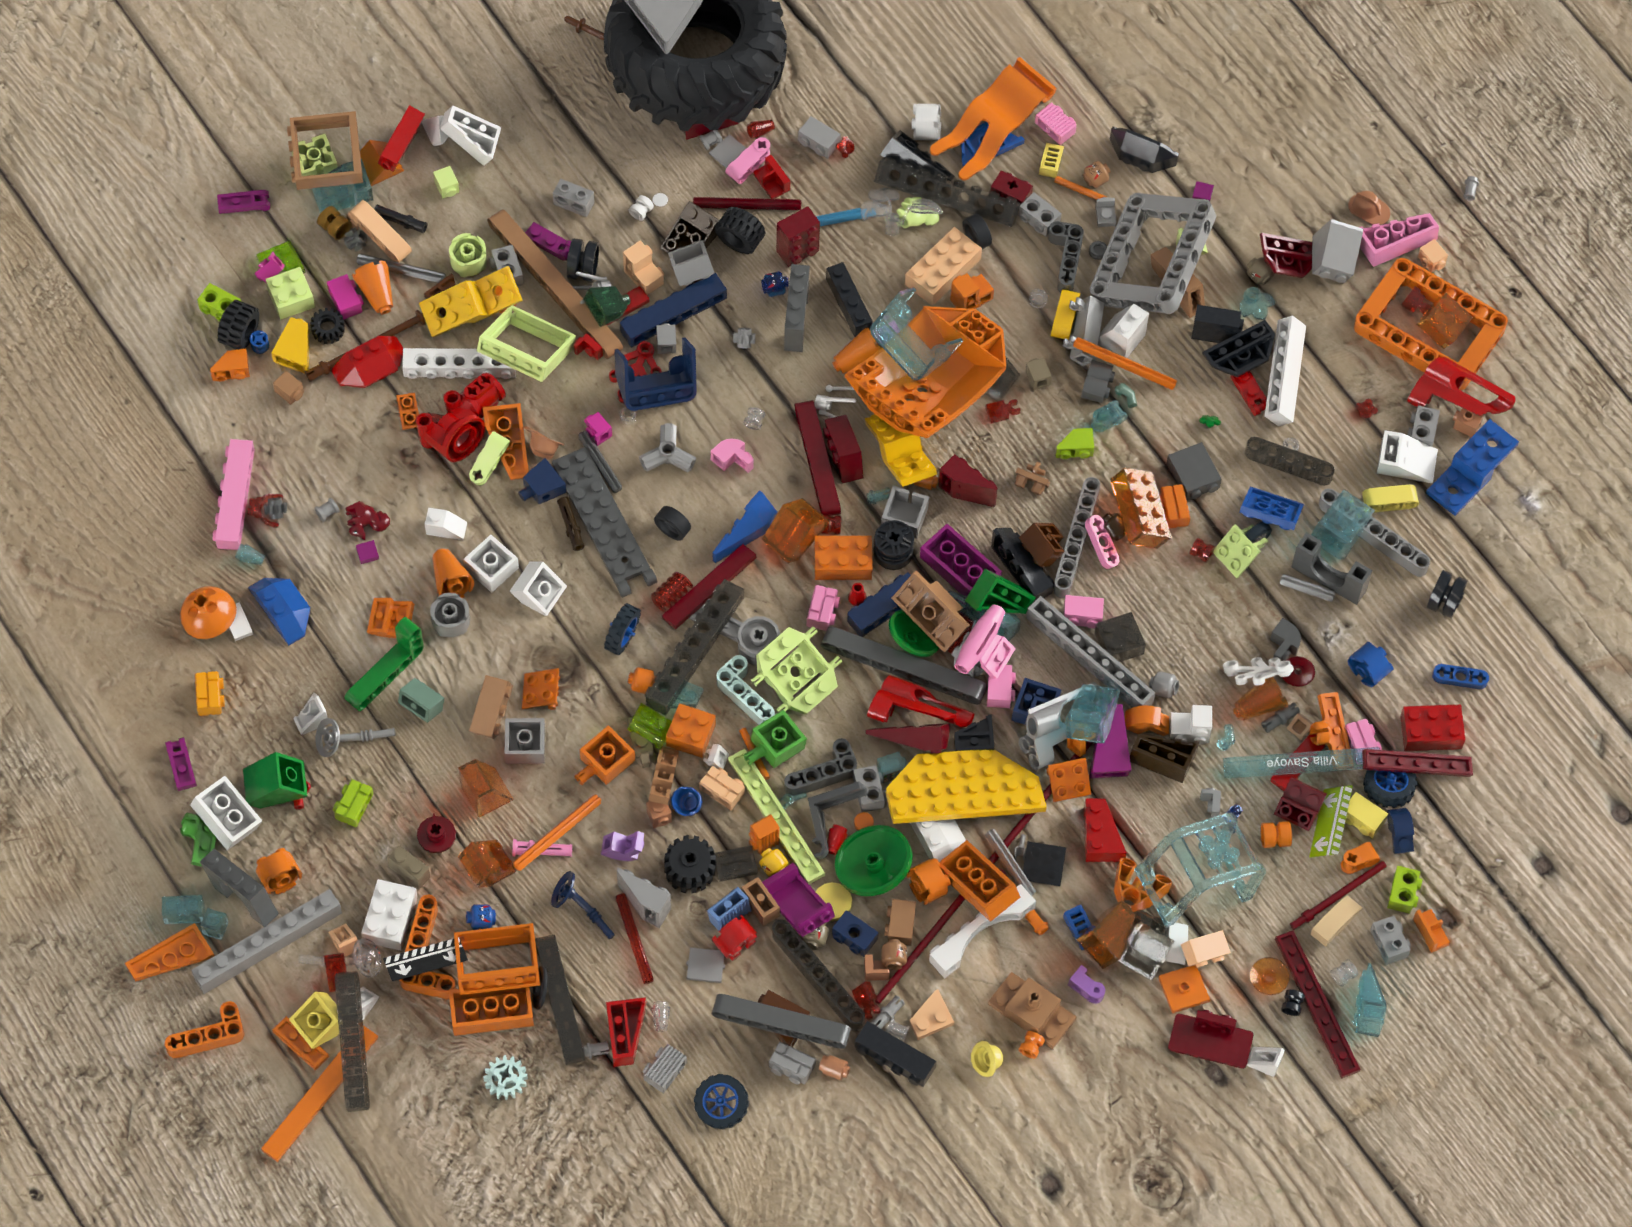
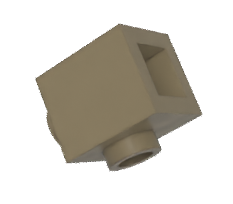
[1026,358,1052,390]

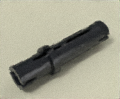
[374,204,428,234]

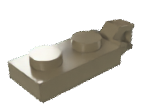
[628,715,653,768]

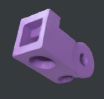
[1068,965,1105,1004]

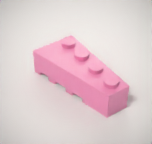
[1359,213,1439,267]

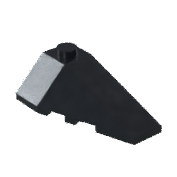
[880,130,955,183]

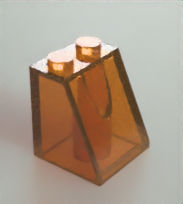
[762,498,830,563]
[458,759,513,818]
[1076,900,1136,969]

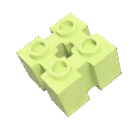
[292,134,339,176]

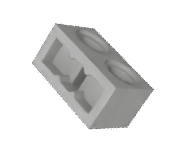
[553,179,594,217]
[1018,192,1062,236]
[489,245,524,286]
[1407,406,1440,447]
[853,765,887,813]

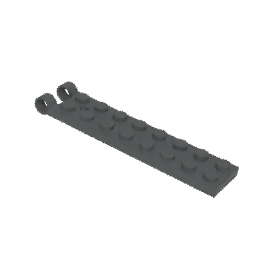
[552,447,657,598]

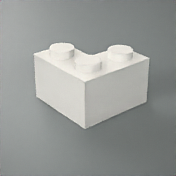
[1170,705,1212,745]

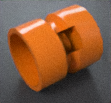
[1261,821,1292,848]

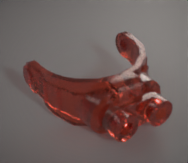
[247,493,283,528]

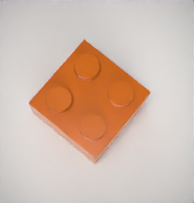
[666,703,716,758]

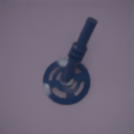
[551,871,615,939]

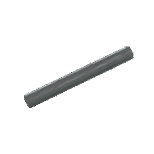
[356,254,446,283]

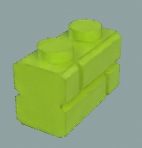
[333,779,374,827]

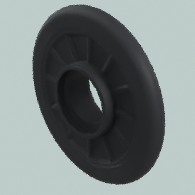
[533,965,547,1009]

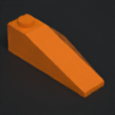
[483,403,529,480]

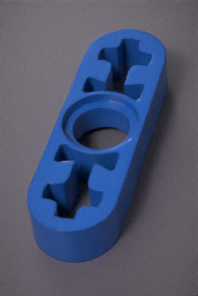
[1432,664,1489,689]

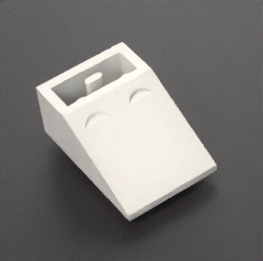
[1377,430,1438,483]

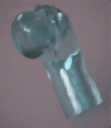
[1217,724,1235,751]

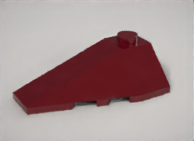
[865,723,950,754]

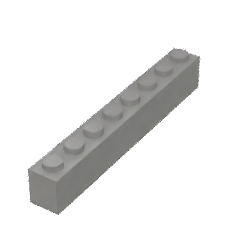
[191,889,342,994]

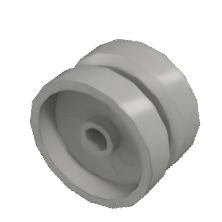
[738,616,780,666]

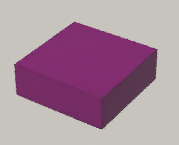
[1192,181,1214,201]
[356,540,379,564]

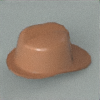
[1348,191,1390,225]
[523,426,564,460]

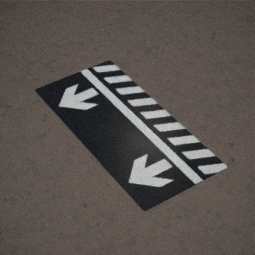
[383,937,468,981]

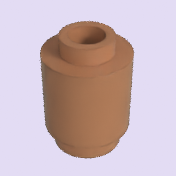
[819,1055,850,1080]

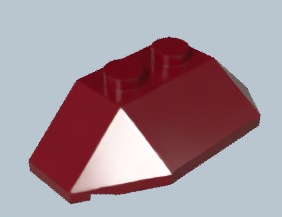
[1260,233,1312,278]

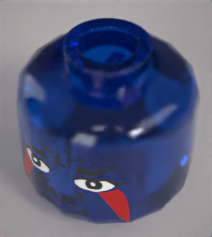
[761,271,789,297]

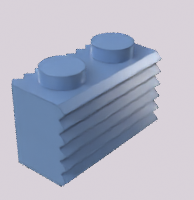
[707,887,751,931]

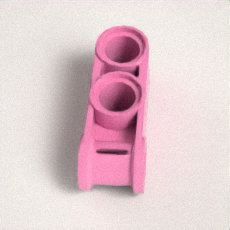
[725,137,770,184]

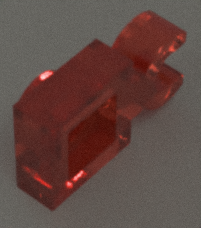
[985,399,1021,424]
[852,981,880,1019]

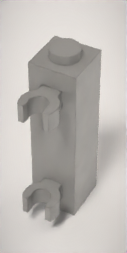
[1063,295,1104,366]

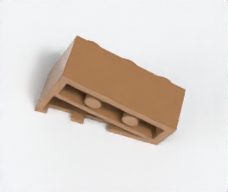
[469,675,513,739]

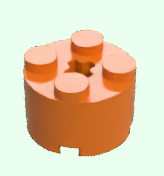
[256,848,302,894]
[907,858,951,905]

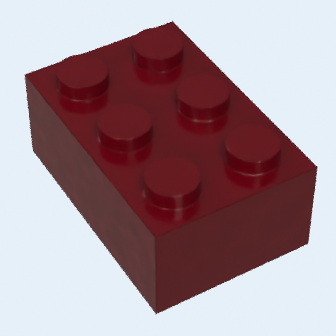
[776,206,820,267]

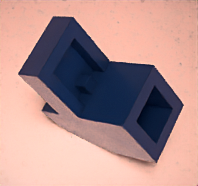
[1387,808,1415,854]

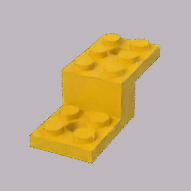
[419,266,523,337]
[865,414,937,487]

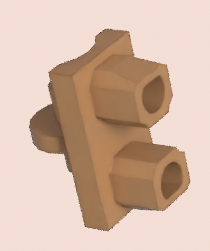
[1015,462,1050,496]

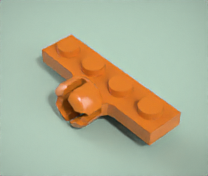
[1309,692,1354,771]

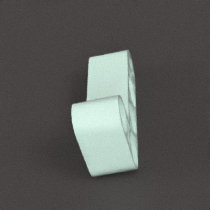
[716,655,775,725]

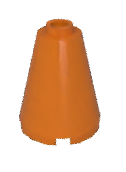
[352,261,393,315]
[832,328,881,373]
[432,548,474,598]

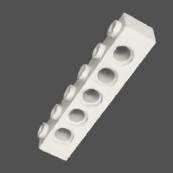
[403,348,516,379]

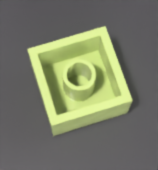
[265,267,315,320]

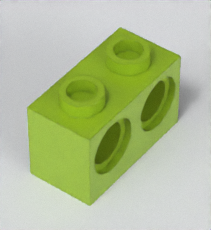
[197,283,241,322]
[1387,865,1423,914]

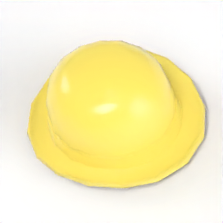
[971,1041,1003,1077]

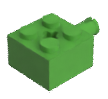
[743,710,807,768]

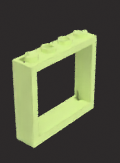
[477,306,576,382]

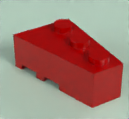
[1084,798,1127,862]
[606,997,646,1067]

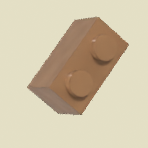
[741,877,780,926]
[884,899,916,946]

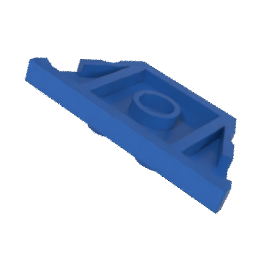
[961,122,1025,168]

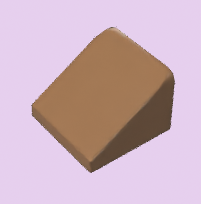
[1286,713,1313,741]

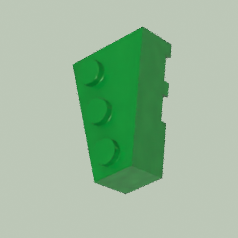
[965,569,1036,614]

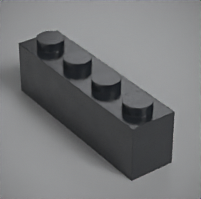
[826,262,873,337]
[854,1021,936,1087]

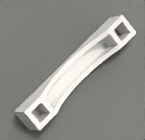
[929,884,1036,979]

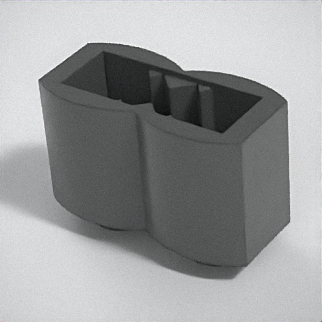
[1081,360,1115,403]

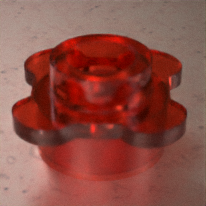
[836,136,855,158]
[1356,399,1378,419]

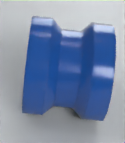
[249,330,270,354]

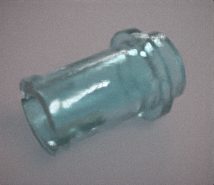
[866,487,890,505]

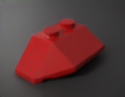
[331,336,403,388]

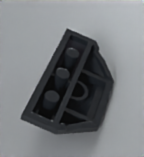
[1110,126,1179,173]
[1202,320,1275,377]

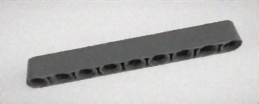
[821,626,987,705]

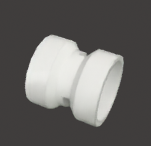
[628,195,654,221]

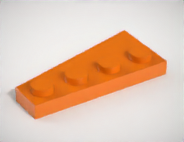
[125,923,215,982]

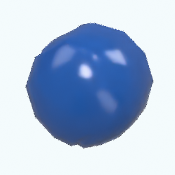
[671,787,703,816]

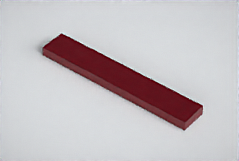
[662,544,757,630]
[1362,749,1473,777]

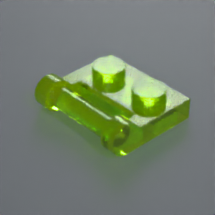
[627,703,672,749]

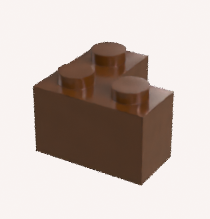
[1019,523,1065,567]

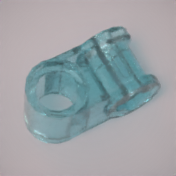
[1091,400,1128,432]

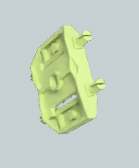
[751,626,842,714]

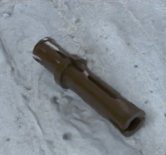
[557,497,585,551]

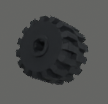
[664,835,716,894]

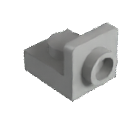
[1095,197,1116,227]
[1200,788,1221,820]

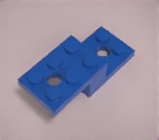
[1426,419,1519,516]

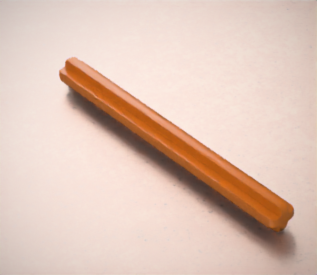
[1073,337,1177,390]
[513,794,601,871]

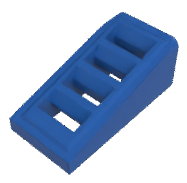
[1063,905,1099,950]

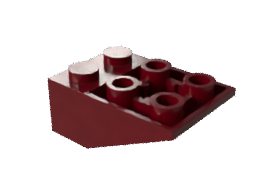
[938,454,998,507]

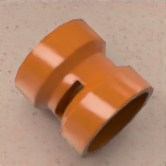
[1019,1031,1045,1059]

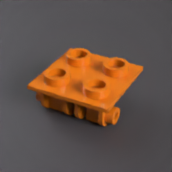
[522,668,560,710]
[1046,757,1091,802]

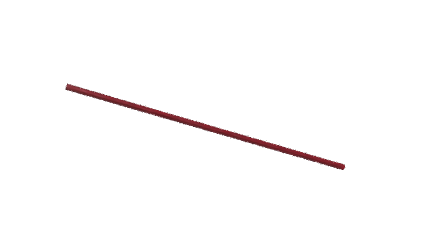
[874,727,1097,1005]

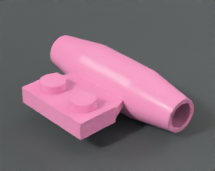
[954,604,1016,679]

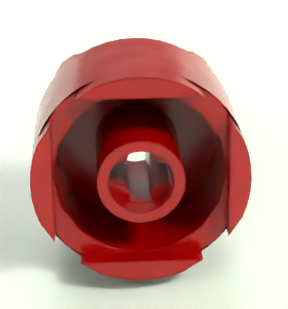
[712,915,758,961]

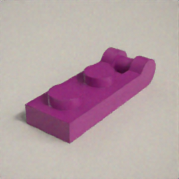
[217,190,270,214]
[525,222,571,261]
[165,737,197,791]

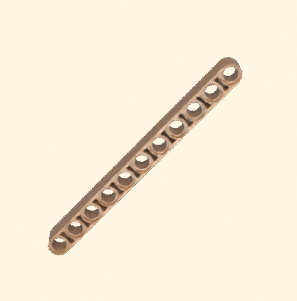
[487,209,623,359]

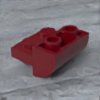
[1273,777,1327,831]

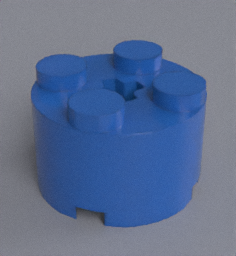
[1348,641,1394,687]

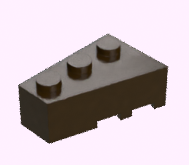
[1130,734,1200,783]

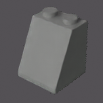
[1312,219,1363,283]

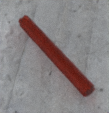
[616,893,654,984]

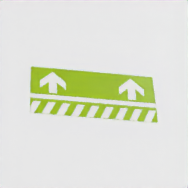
[1309,785,1353,858]

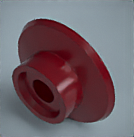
[1282,656,1315,687]

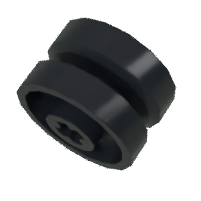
[567,238,599,282]
[1426,570,1468,619]

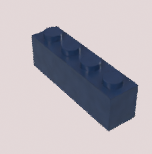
[847,572,911,637]

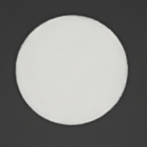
[653,193,668,207]

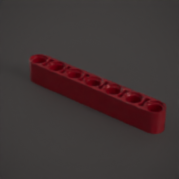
[794,400,841,518]

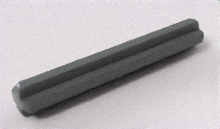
[578,431,622,493]

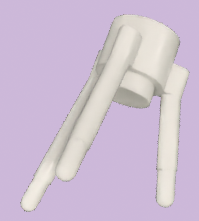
[815,395,857,418]

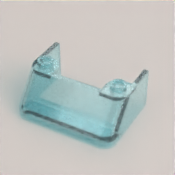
[870,287,963,380]

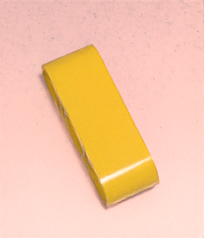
[1051,289,1080,340]

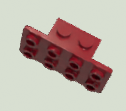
[1168,1010,1254,1069]

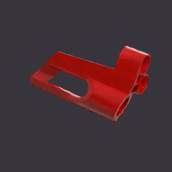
[1407,357,1516,416]
[867,675,975,727]

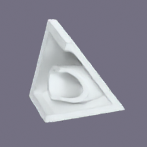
[422,116,449,146]
[293,693,328,735]

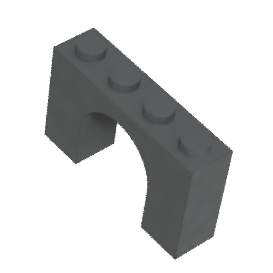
[784,264,810,352]
[1291,533,1373,605]
[200,849,279,927]

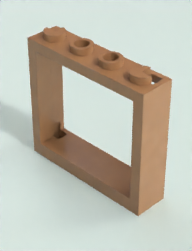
[287,111,363,190]

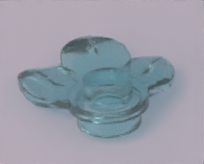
[1239,287,1275,320]

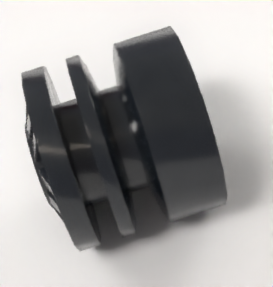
[873,520,914,570]

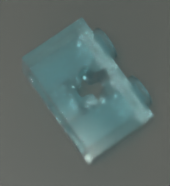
[162,895,205,924]

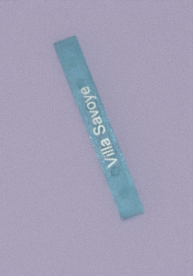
[1223,747,1380,778]

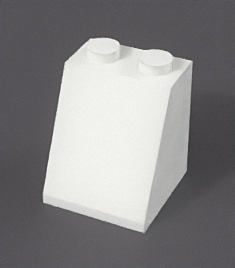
[1098,304,1149,358]

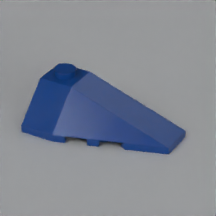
[712,490,778,563]

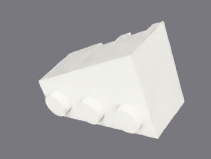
[440,106,501,166]

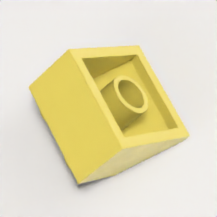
[289,991,350,1049]

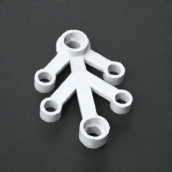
[1223,657,1294,685]

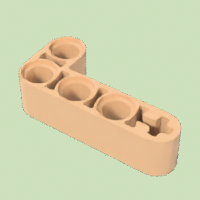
[346,200,412,263]

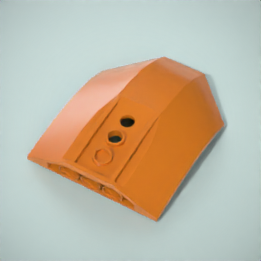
[845,306,1006,438]

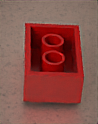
[1400,704,1466,751]

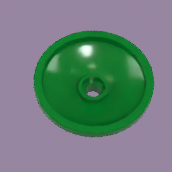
[889,610,939,657]

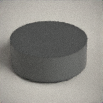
[1089,241,1107,260]

